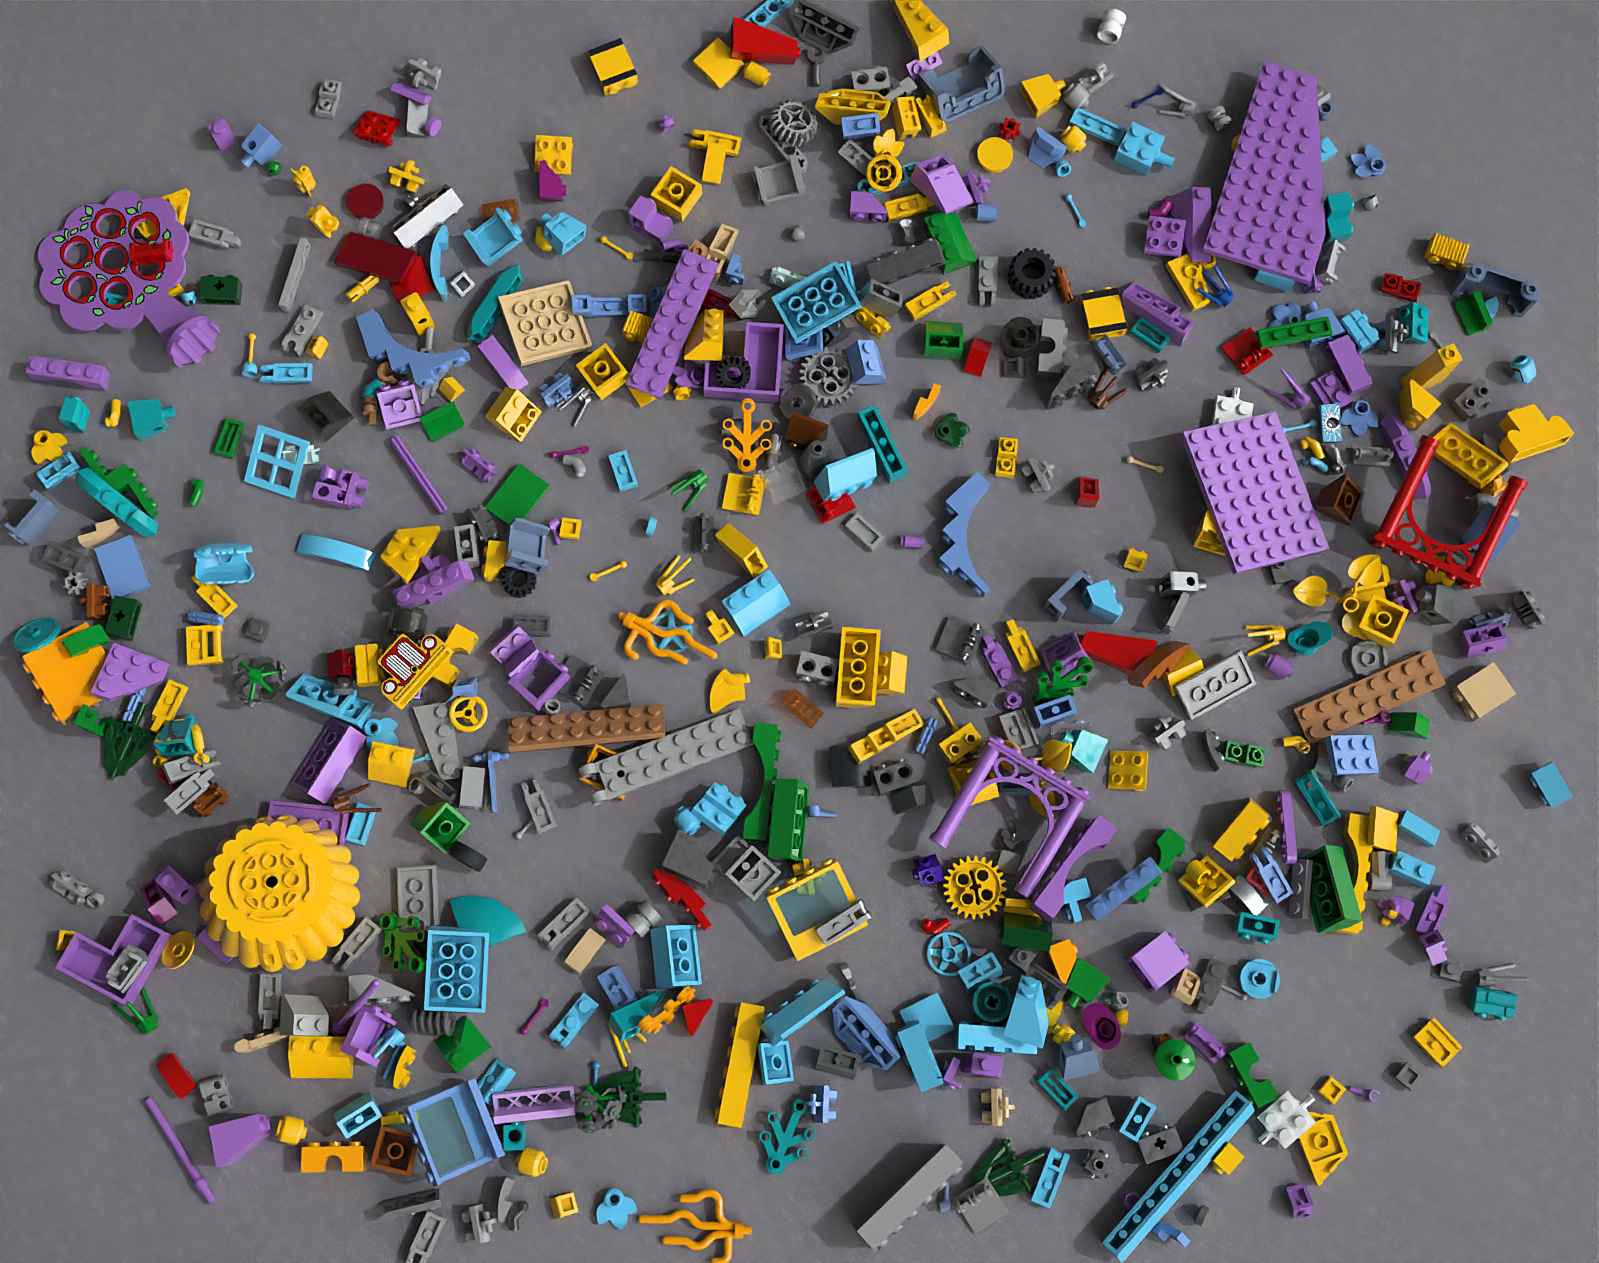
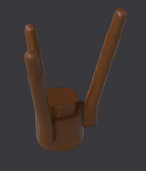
[1088,367,1128,410]
[332,783,382,814]

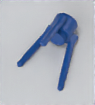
[1197,266,1235,307]

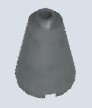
[798,440,835,481]

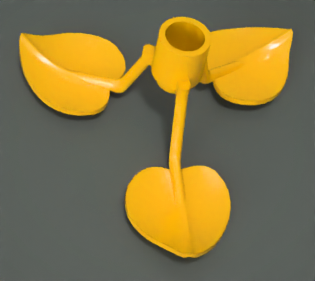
[1293,554,1382,641]
[998,740,1072,818]

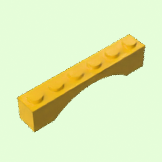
[1334,813,1373,935]

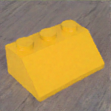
[684,309,724,361]
[288,1036,354,1079]

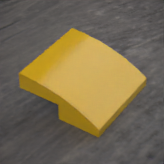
[693,38,745,89]

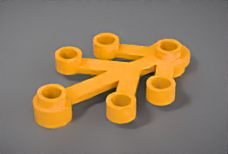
[722,398,772,472]
[638,986,696,1034]

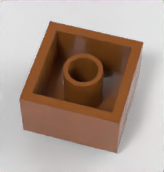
[370,1126,424,1176]

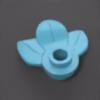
[364,718,398,750]
[597,1188,637,1230]

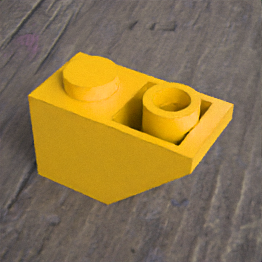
[481,540,509,582]

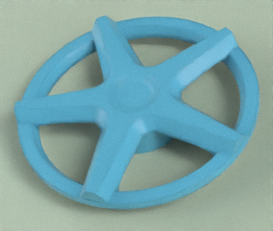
[650,611,693,653]
[927,932,971,976]

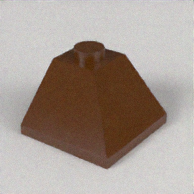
[785,411,829,450]
[1314,474,1364,526]

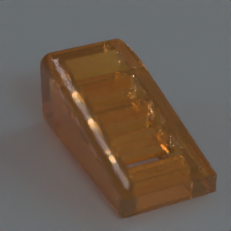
[482,199,520,223]
[782,688,824,729]

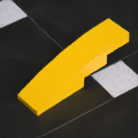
[848,709,925,764]

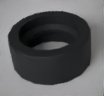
[448,840,487,872]

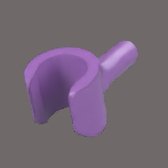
[548,517,561,545]
[1349,1086,1380,1102]

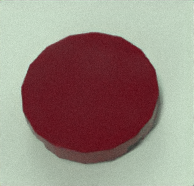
[347,183,384,220]

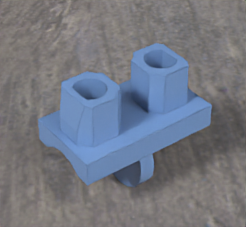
[539,373,576,408]
[804,1086,837,1123]

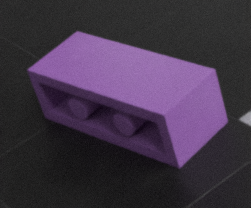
[1324,335,1372,396]

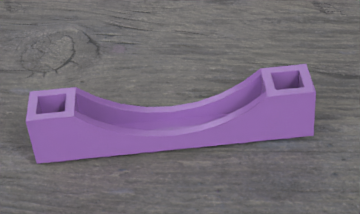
[1029,815,1118,923]

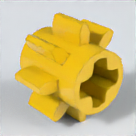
[1051,1023,1075,1046]

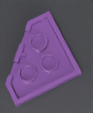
[90,643,170,702]

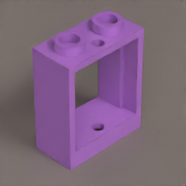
[508,648,571,711]

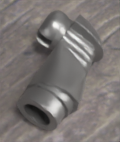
[1324,443,1347,474]

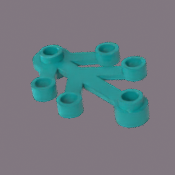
[759,1099,817,1175]

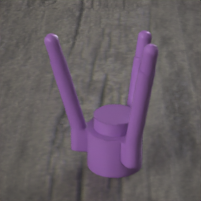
[1267,369,1311,409]

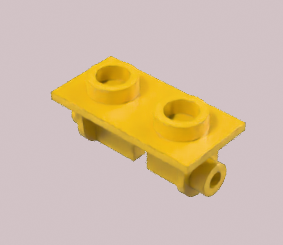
[290,166,316,197]
[853,306,891,339]

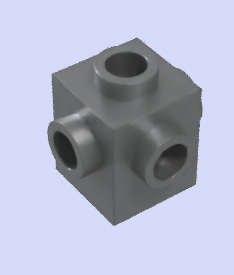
[1081,1149,1113,1180]

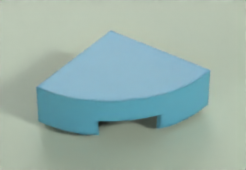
[1485,296,1499,318]

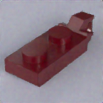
[701,289,742,321]

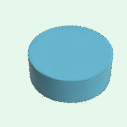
[645,517,658,536]

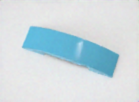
[430,225,449,302]
[296,534,375,572]

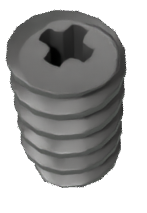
[411,1007,456,1036]

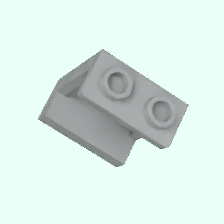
[752,154,807,206]

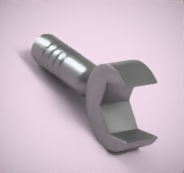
[807,47,825,87]

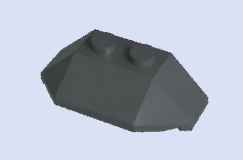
[789,0,860,54]

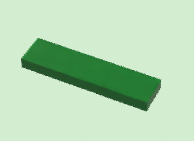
[1255,317,1333,349]

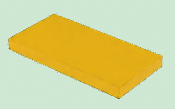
[1433,423,1508,489]

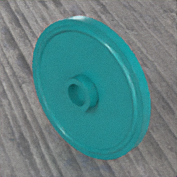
[12,618,60,652]

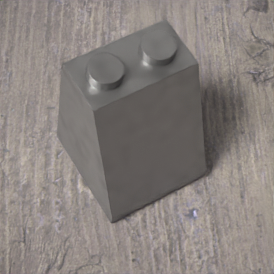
[662,829,716,889]

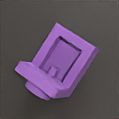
[942,1057,962,1091]

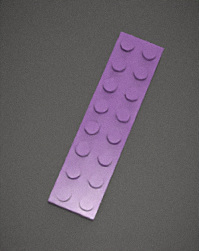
[626,249,719,400]

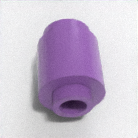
[1264,654,1294,679]

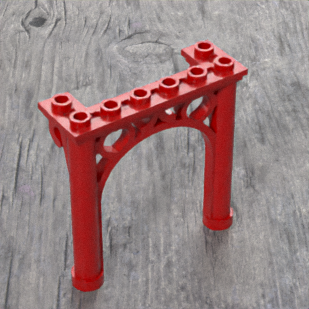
[1367,435,1528,590]

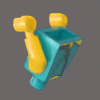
[152,714,210,768]

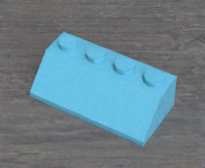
[760,978,845,1046]

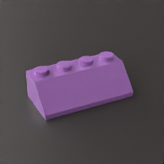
[290,718,367,804]

